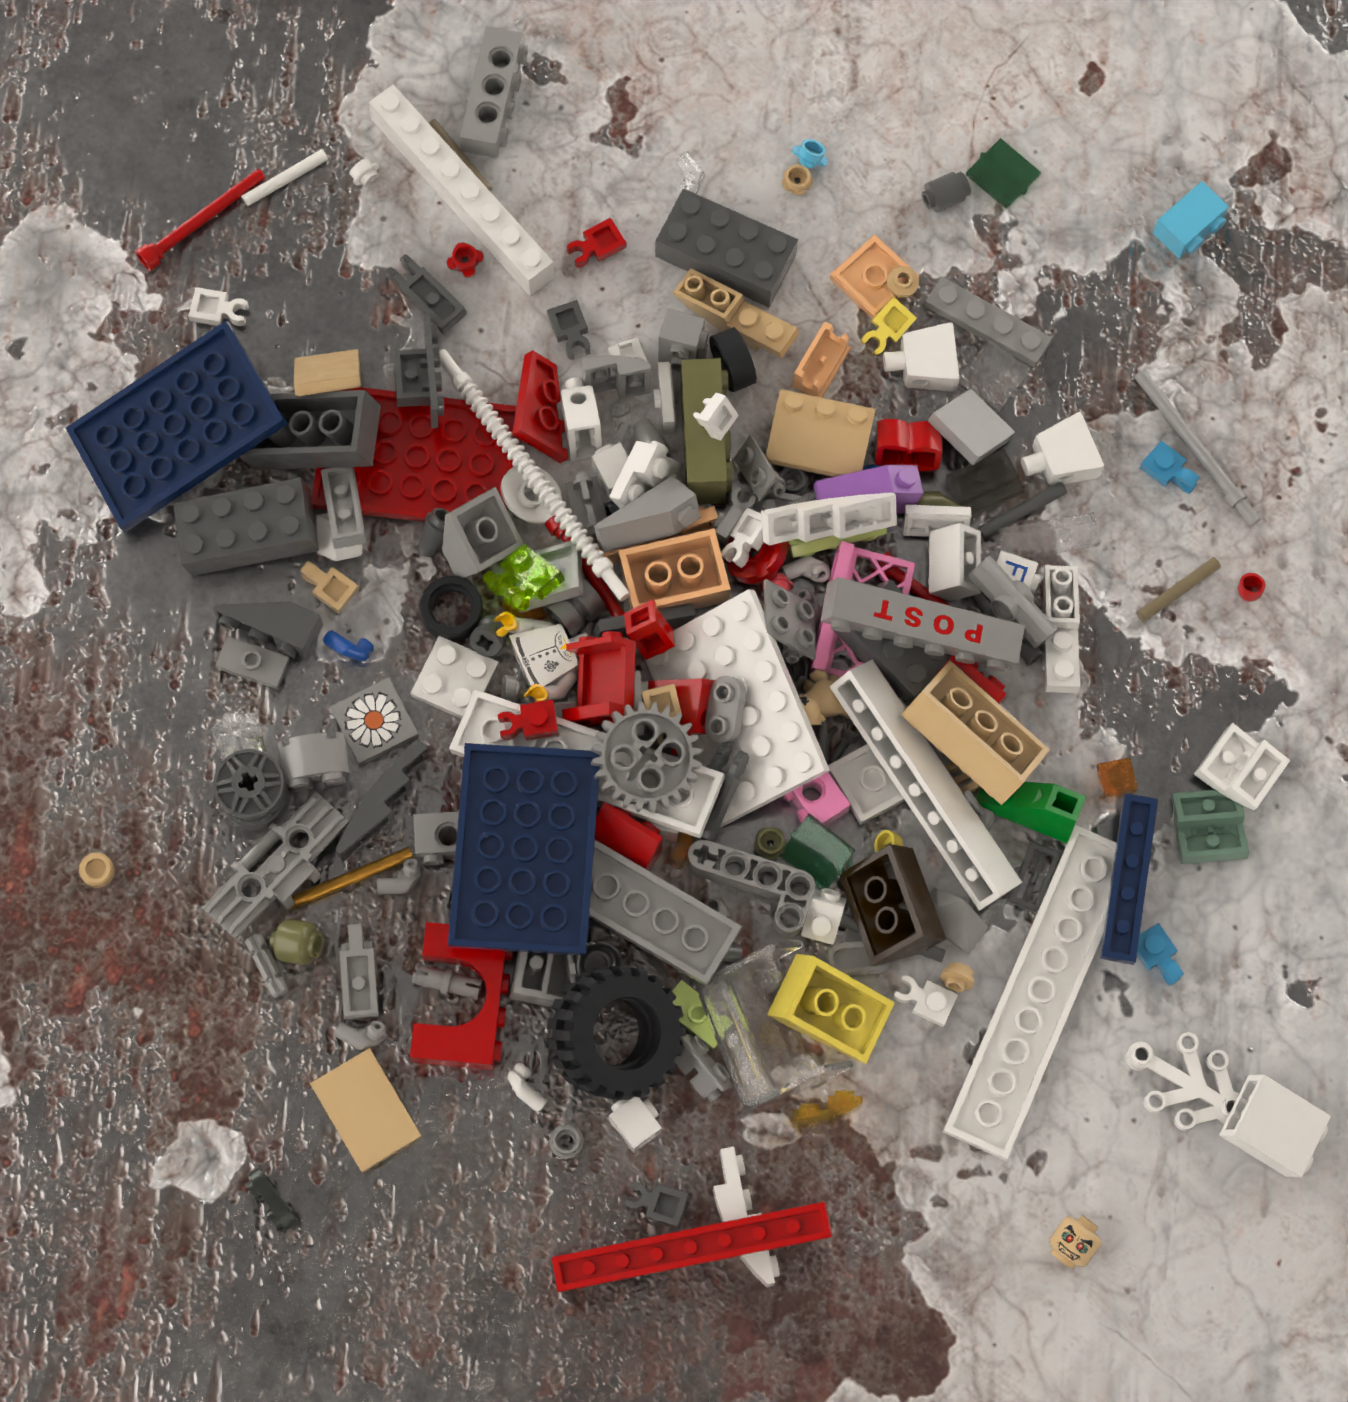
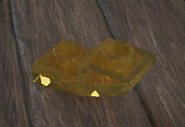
[792,1090,863,1128]

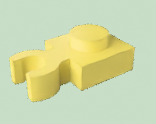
[860,297,917,356]

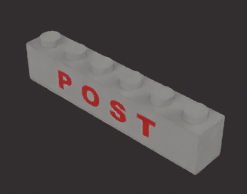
[820,577,1025,672]

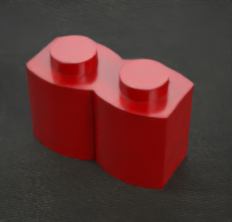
[875,419,942,471]

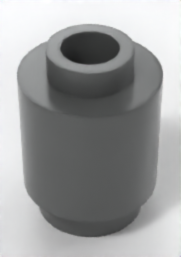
[922,172,971,213]

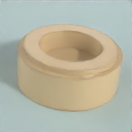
[79,852,115,888]

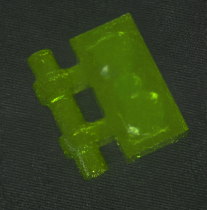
[483,544,565,611]

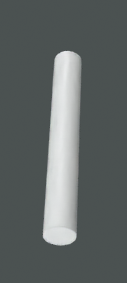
[241,149,328,207]

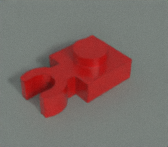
[567,217,626,268]
[497,699,559,741]

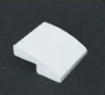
[1194,723,1290,810]

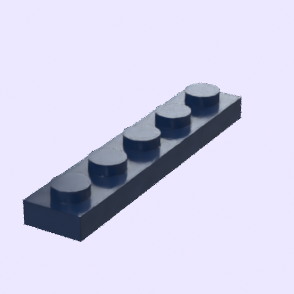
[1100,793,1158,965]

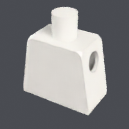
[883,322,960,392]
[560,378,602,461]
[1021,412,1104,486]

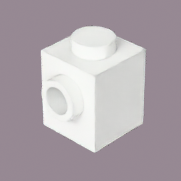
[609,1097,662,1153]

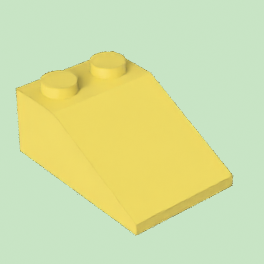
[767,954,895,1064]

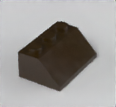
[839,844,946,966]

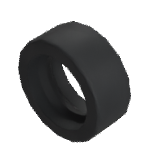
[709,327,757,392]
[420,576,483,642]

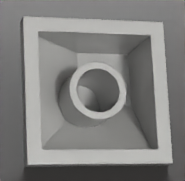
[442,487,525,578]

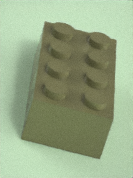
[681,358,733,505]

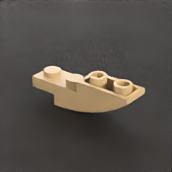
[673,268,799,359]

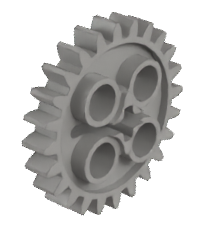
[591,701,702,813]

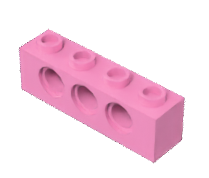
[782,773,851,834]

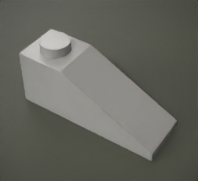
[594,475,701,552]

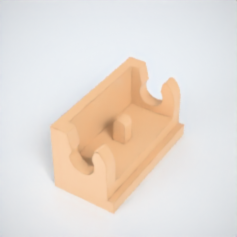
[792,321,851,398]

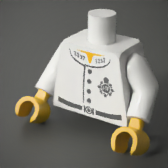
[494,612,588,703]

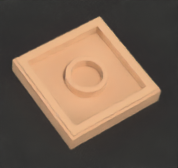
[830,234,920,320]

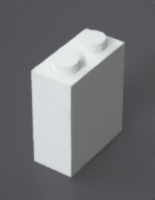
[1219,1074,1331,1177]

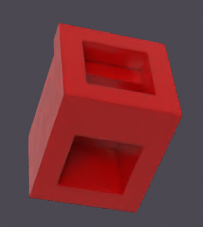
[624,599,675,660]

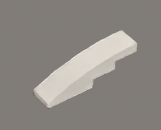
[761,493,897,545]

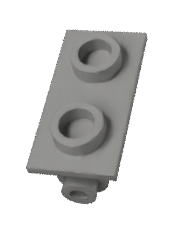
[734,435,786,501]
[565,472,607,541]
[674,1033,734,1103]

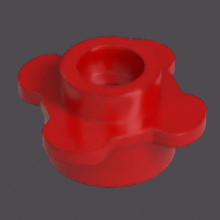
[447,242,484,278]

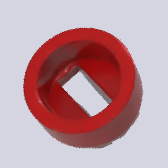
[1237,573,1266,602]

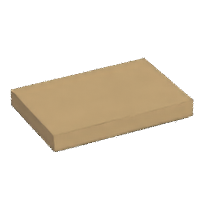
[294,349,361,396]
[310,1048,422,1174]

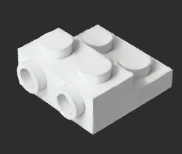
[609,441,685,509]

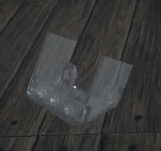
[699,940,854,1107]

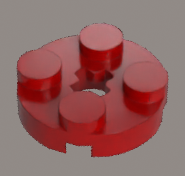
[724,537,790,584]

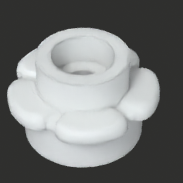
[349,158,379,187]

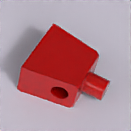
[648,678,716,755]

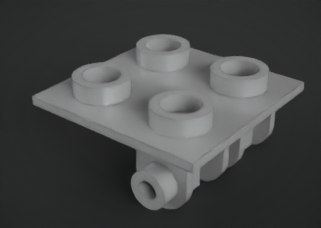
[764,579,816,663]

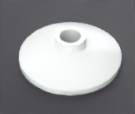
[501,467,562,523]

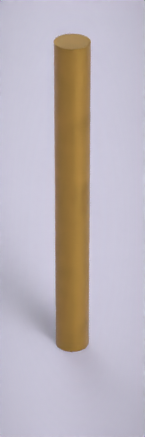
[289,846,414,911]

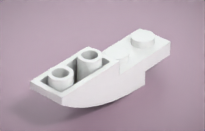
[1042,565,1080,693]
[712,1147,780,1287]

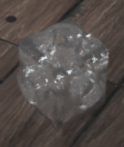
[211,711,267,763]

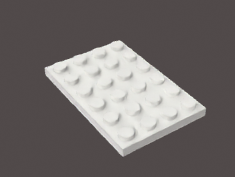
[645,589,830,829]

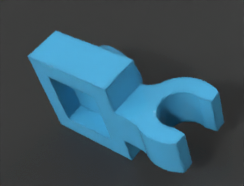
[1140,441,1200,494]
[1137,923,1184,986]

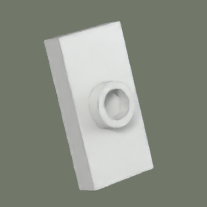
[653,362,676,434]
[903,505,971,537]

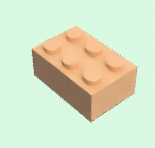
[618,528,731,610]

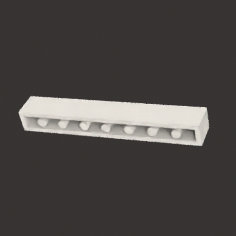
[369,84,554,296]
[829,659,1023,911]

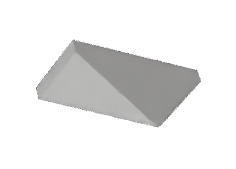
[930,887,989,955]

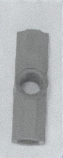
[967,555,1057,648]

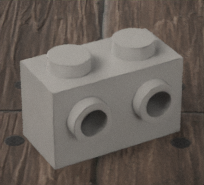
[658,308,709,372]

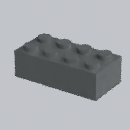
[655,188,798,308]
[239,390,381,470]
[174,477,319,576]

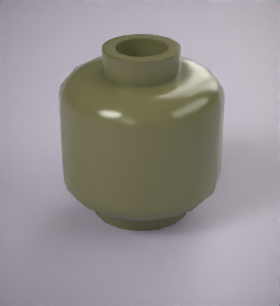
[270,919,323,965]

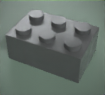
[833,580,952,701]

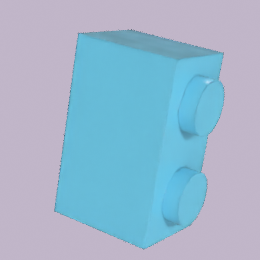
[1152,181,1229,259]

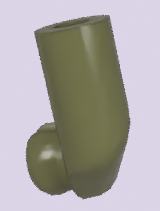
[916,491,961,507]

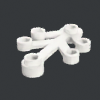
[1125,1032,1239,1131]

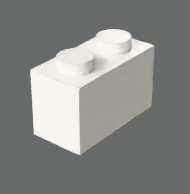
[928,523,981,601]

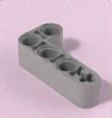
[687,840,815,939]

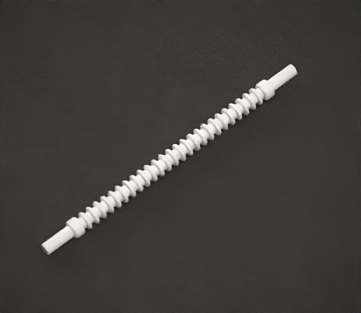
[439,349,630,602]

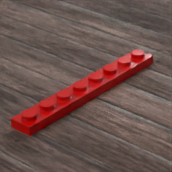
[551,1202,833,1292]

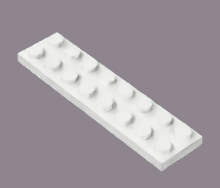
[449,689,725,839]

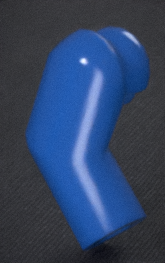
[323,630,374,662]

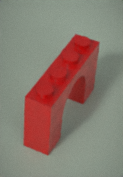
[410,922,514,1071]

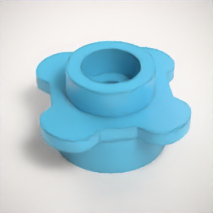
[792,139,828,168]

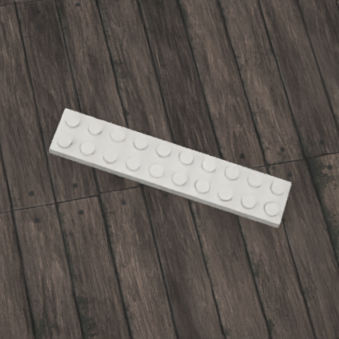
[943,825,1116,1161]

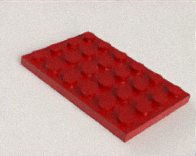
[312,387,519,522]

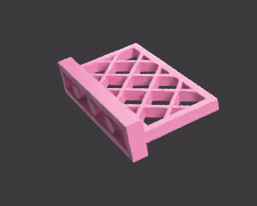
[808,541,916,677]

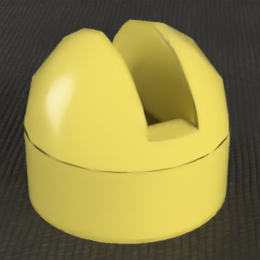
[874,830,904,852]

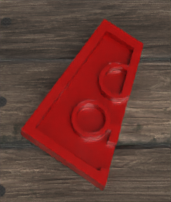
[512,350,569,463]

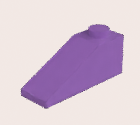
[813,465,924,514]

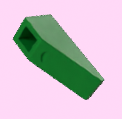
[976,782,1087,844]

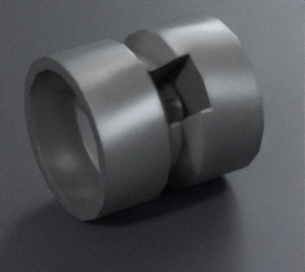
[543,579,606,638]

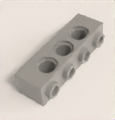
[459,26,528,158]
[413,811,459,866]

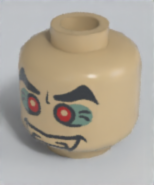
[1049,1215,1102,1269]

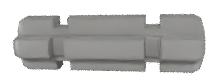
[245,933,289,998]

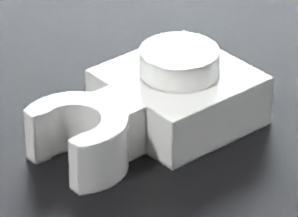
[189,287,249,326]
[721,508,763,568]
[893,975,958,1027]

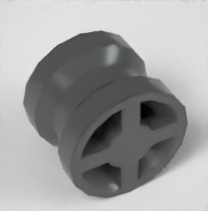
[469,615,510,657]

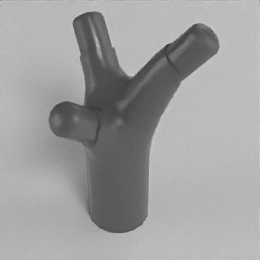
[812,720,838,765]

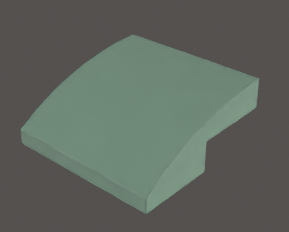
[1172,790,1249,864]

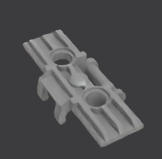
[202,792,349,940]

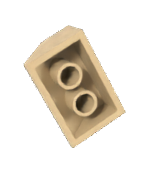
[765,389,876,477]

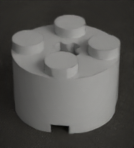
[278,732,350,792]

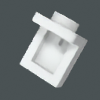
[801,888,847,945]

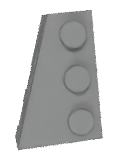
[508,952,576,1008]

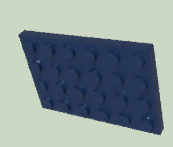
[66,320,288,532]
[448,743,600,956]

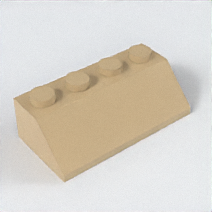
[901,661,1050,805]

